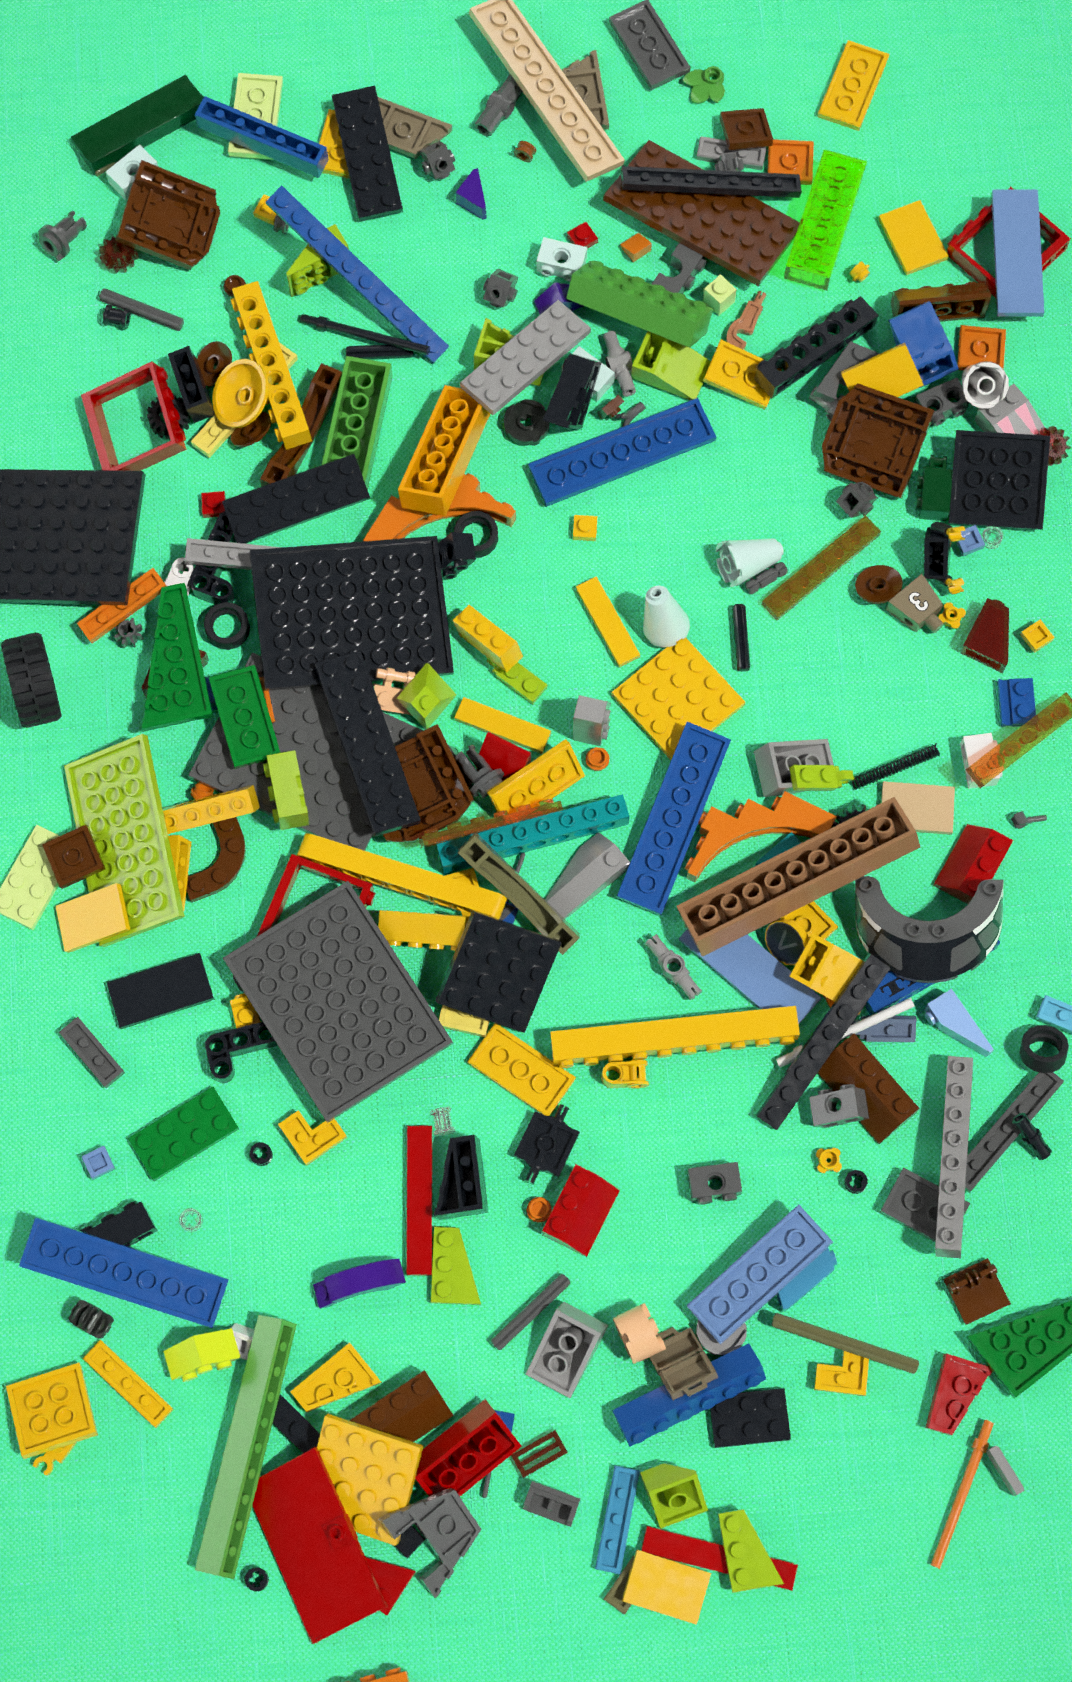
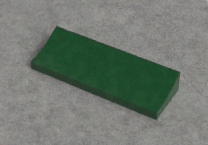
[71,74,204,175]

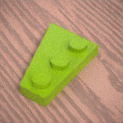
[431,1227,481,1305]
[718,1509,784,1593]

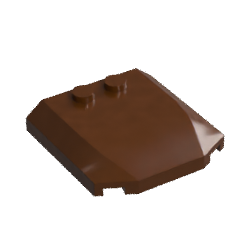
[115,160,220,270]
[822,383,935,499]
[383,724,474,842]

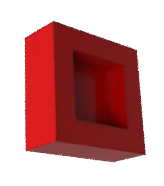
[567,222,598,249]
[201,491,226,518]

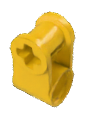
[601,1060,649,1089]

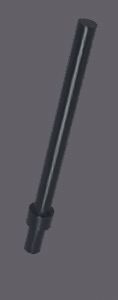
[300,314,430,355]

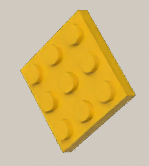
[6,1362,98,1459]

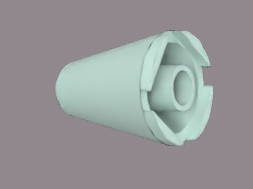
[716,538,784,587]
[643,586,690,647]

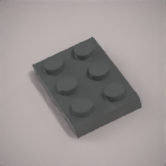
[880,1167,970,1242]

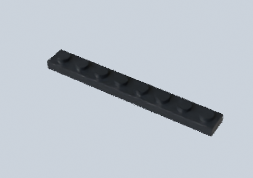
[621,166,802,198]
[756,953,890,1130]
[273,1394,426,1559]

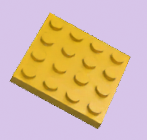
[611,637,745,760]
[317,1414,423,1546]

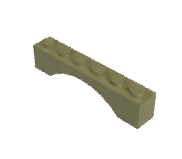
[458,832,580,955]

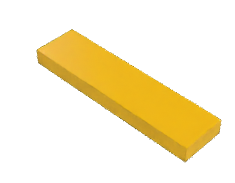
[576,576,640,668]
[454,697,551,754]
[83,1340,174,1428]

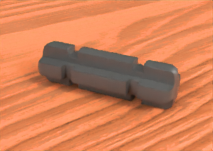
[745,562,788,594]

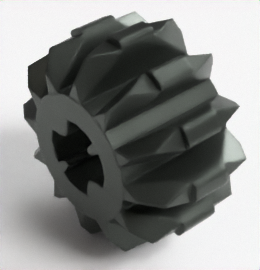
[69,1300,114,1339]

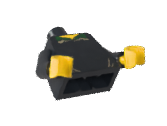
[924,522,965,595]

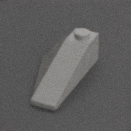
[545,833,630,919]

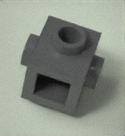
[420,141,456,179]
[483,268,519,308]
[836,481,878,518]

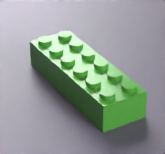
[566,260,713,348]
[322,356,393,490]

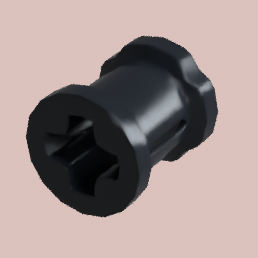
[103,305,131,329]

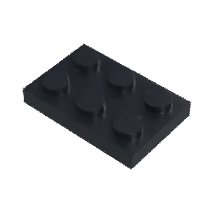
[710,1388,791,1449]

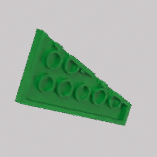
[141,582,213,732]
[966,1301,1072,1399]

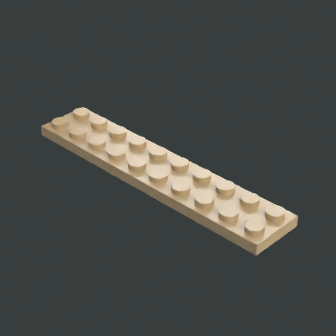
[469,0,625,182]

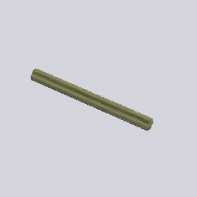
[772,1313,919,1374]

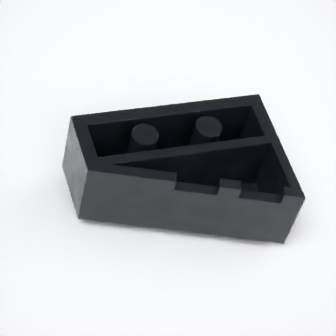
[543,354,602,429]
[434,1135,489,1220]

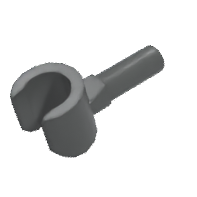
[1011,811,1047,829]

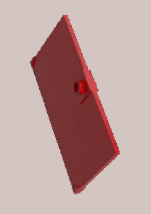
[252,1447,387,1645]

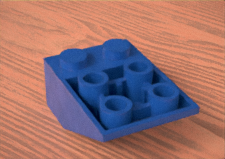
[889,301,959,389]

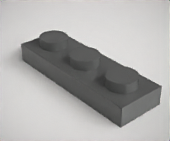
[59,1017,125,1088]

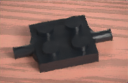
[514,1104,580,1185]

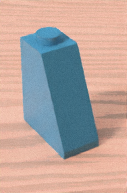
[776,1248,837,1312]

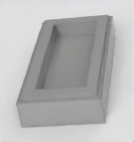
[986,1445,1025,1496]

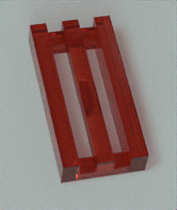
[511,1430,568,1479]

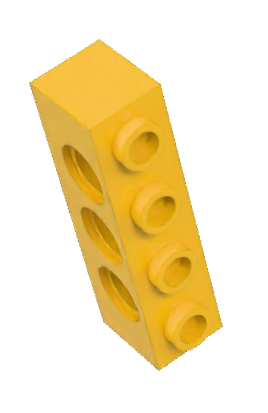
[162,785,260,834]

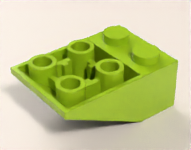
[286,224,349,297]
[631,331,711,400]

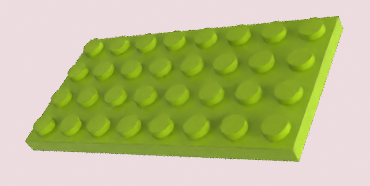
[64,734,185,947]

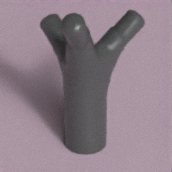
[616,402,646,427]

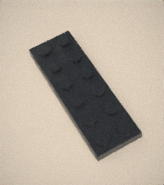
[332,85,403,222]
[222,454,371,544]

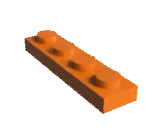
[77,568,167,644]

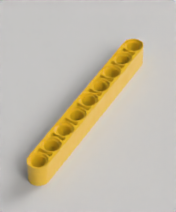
[297,833,507,919]

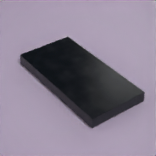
[106,953,215,1029]

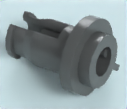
[38,211,87,261]
[454,745,504,798]

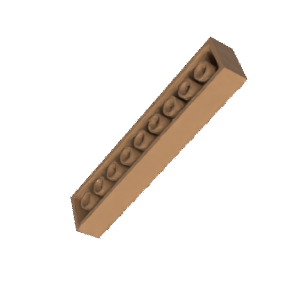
[677,797,920,957]

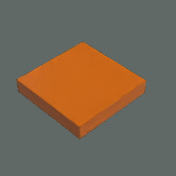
[768,139,814,185]
[957,325,1006,371]

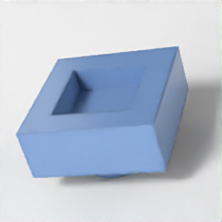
[955,525,985,556]
[82,1146,116,1180]

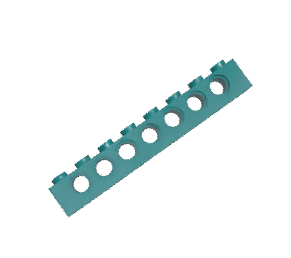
[437,794,630,874]

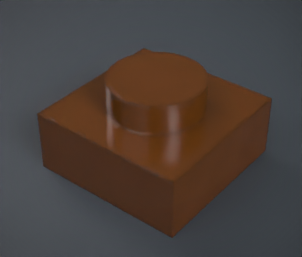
[597,394,624,420]

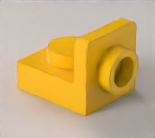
[230,993,261,1028]

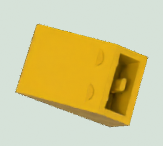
[790,933,863,1015]

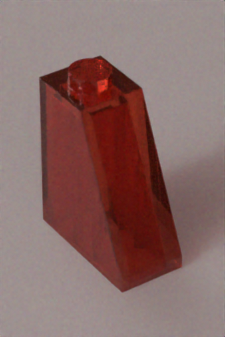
[960,598,1009,674]

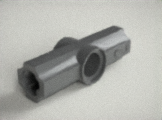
[475,74,523,136]

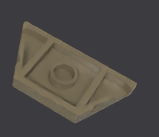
[562,50,609,130]
[378,97,453,159]

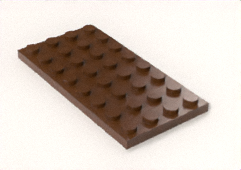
[603,140,803,287]

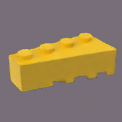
[378,910,469,951]

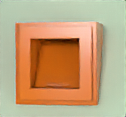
[620,233,652,262]

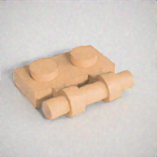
[373,667,416,715]

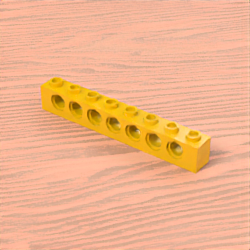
[230,281,312,450]

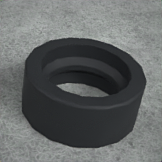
[454,511,498,558]
[204,602,250,650]
[1020,1025,1069,1073]

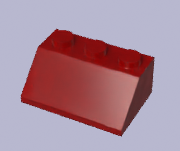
[933,824,1014,904]
[542,1164,620,1258]

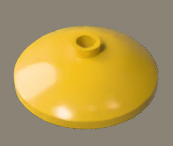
[212,359,269,428]

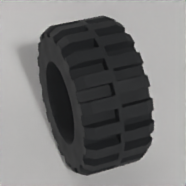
[1,632,62,728]

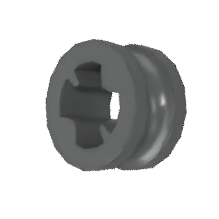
[274,215,289,234]

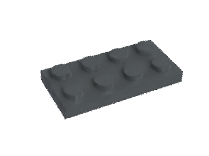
[609,0,691,90]

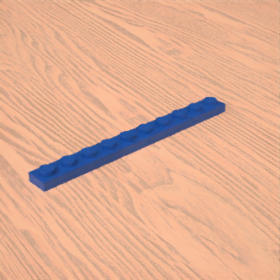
[265,185,449,364]

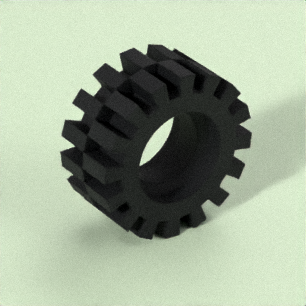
[147,394,191,439]

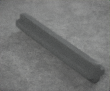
[99,288,184,331]
[491,1274,570,1350]

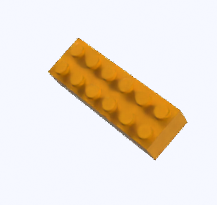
[398,385,490,516]

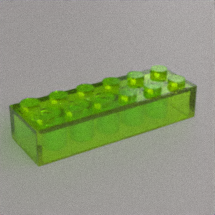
[784,149,867,291]

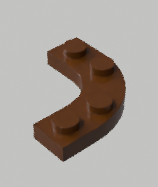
[187,817,246,903]

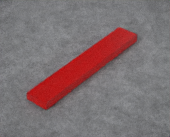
[407,1126,432,1276]
[641,1526,798,1591]

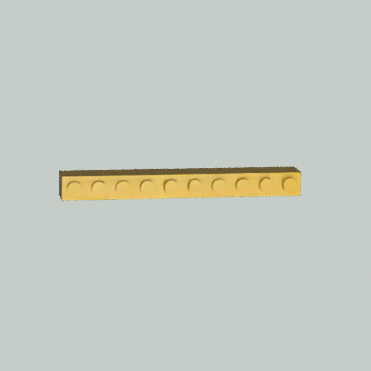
[550,1006,800,1068]

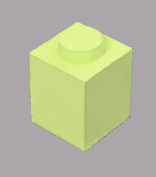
[703,274,737,316]

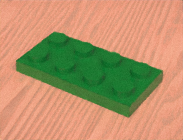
[208,665,281,769]
[128,1086,239,1182]

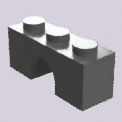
[652,243,707,294]

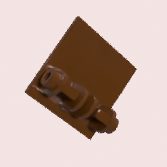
[943,1258,1011,1325]

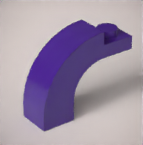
[313,1258,406,1309]

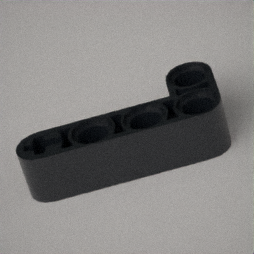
[189,511,236,605]
[205,1022,278,1083]

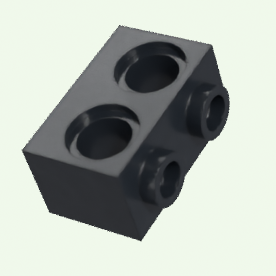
[438,532,476,579]

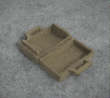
[649,1327,718,1400]

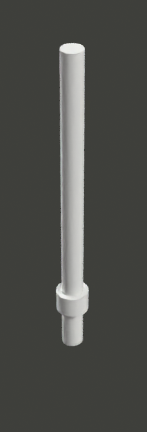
[776,998,915,1068]

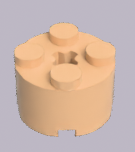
[613,1303,666,1364]

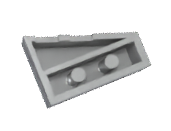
[573,695,611,746]

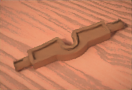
[726,291,766,350]

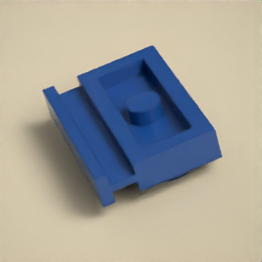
[997,678,1037,727]

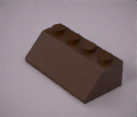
[891,281,991,322]
[817,1033,920,1144]
[349,1370,454,1442]

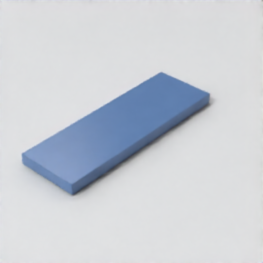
[991,189,1044,317]
[679,930,822,1025]
[687,1205,833,1344]

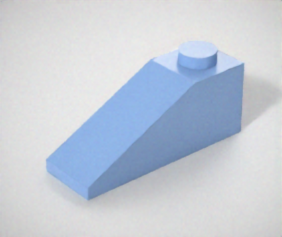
[924,989,994,1057]

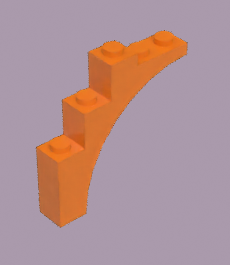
[363,473,516,541]
[685,791,837,883]

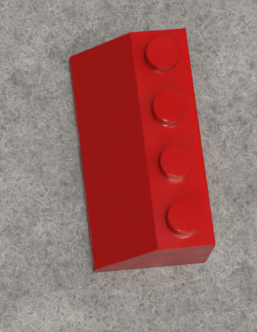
[415,1399,522,1497]

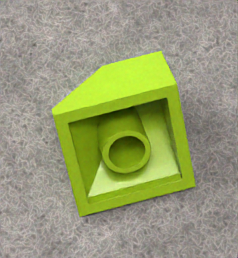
[396,663,457,729]
[640,1463,708,1529]

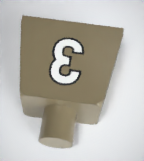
[886,574,944,633]

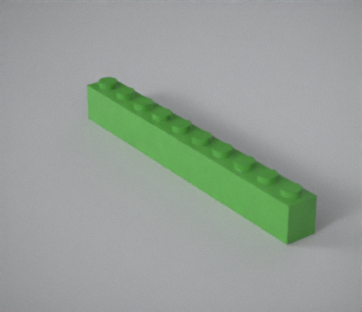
[195,1315,297,1579]

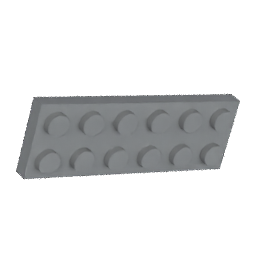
[460,300,591,415]

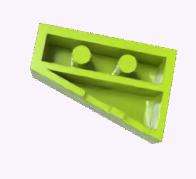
[474,318,544,386]
[263,750,309,830]

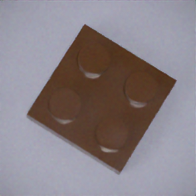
[719,108,773,150]
[42,825,106,889]

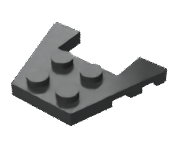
[813,341,880,403]
[379,1488,481,1598]

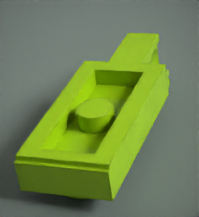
[486,657,548,705]
[789,765,854,791]

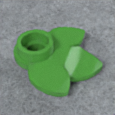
[683,66,725,103]

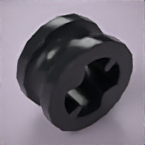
[250,1142,273,1166]
[844,1170,868,1194]
[245,1568,269,1592]

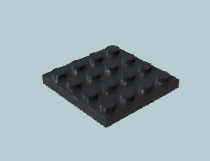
[948,430,1050,530]
[435,910,561,1033]

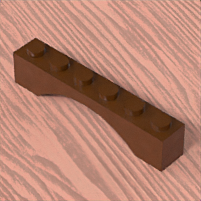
[260,363,342,487]

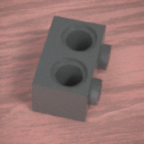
[914,378,969,426]

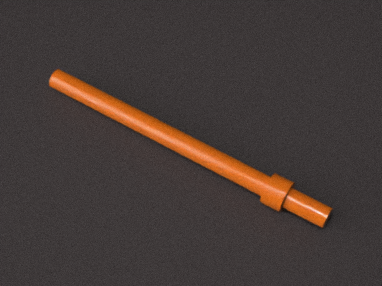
[930,1420,994,1569]

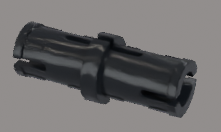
[1012,1113,1052,1160]

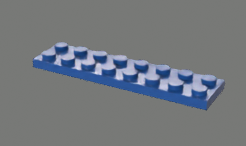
[528,398,716,507]
[616,722,731,916]
[19,1217,229,1328]

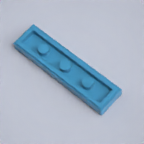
[595,1466,640,1574]

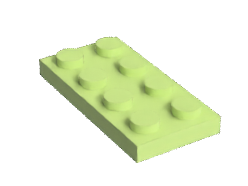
[228,73,283,160]
[0,825,59,931]

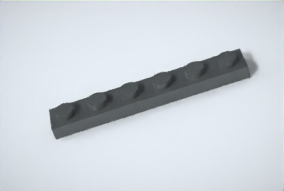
[965,1072,1064,1193]

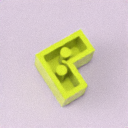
[163,1328,241,1382]

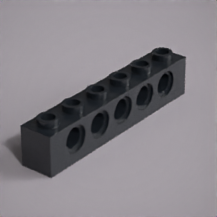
[754,296,879,399]

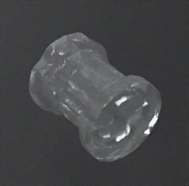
[429,1107,456,1136]

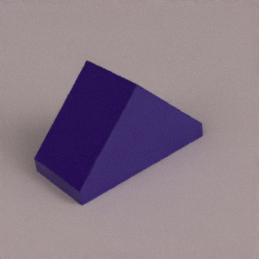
[456,168,487,220]
[534,282,584,315]

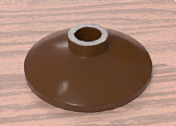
[197,341,232,387]
[231,411,272,447]
[855,565,903,604]

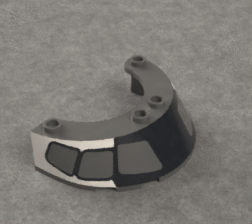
[855,876,1004,983]

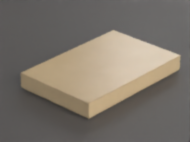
[881,781,955,835]

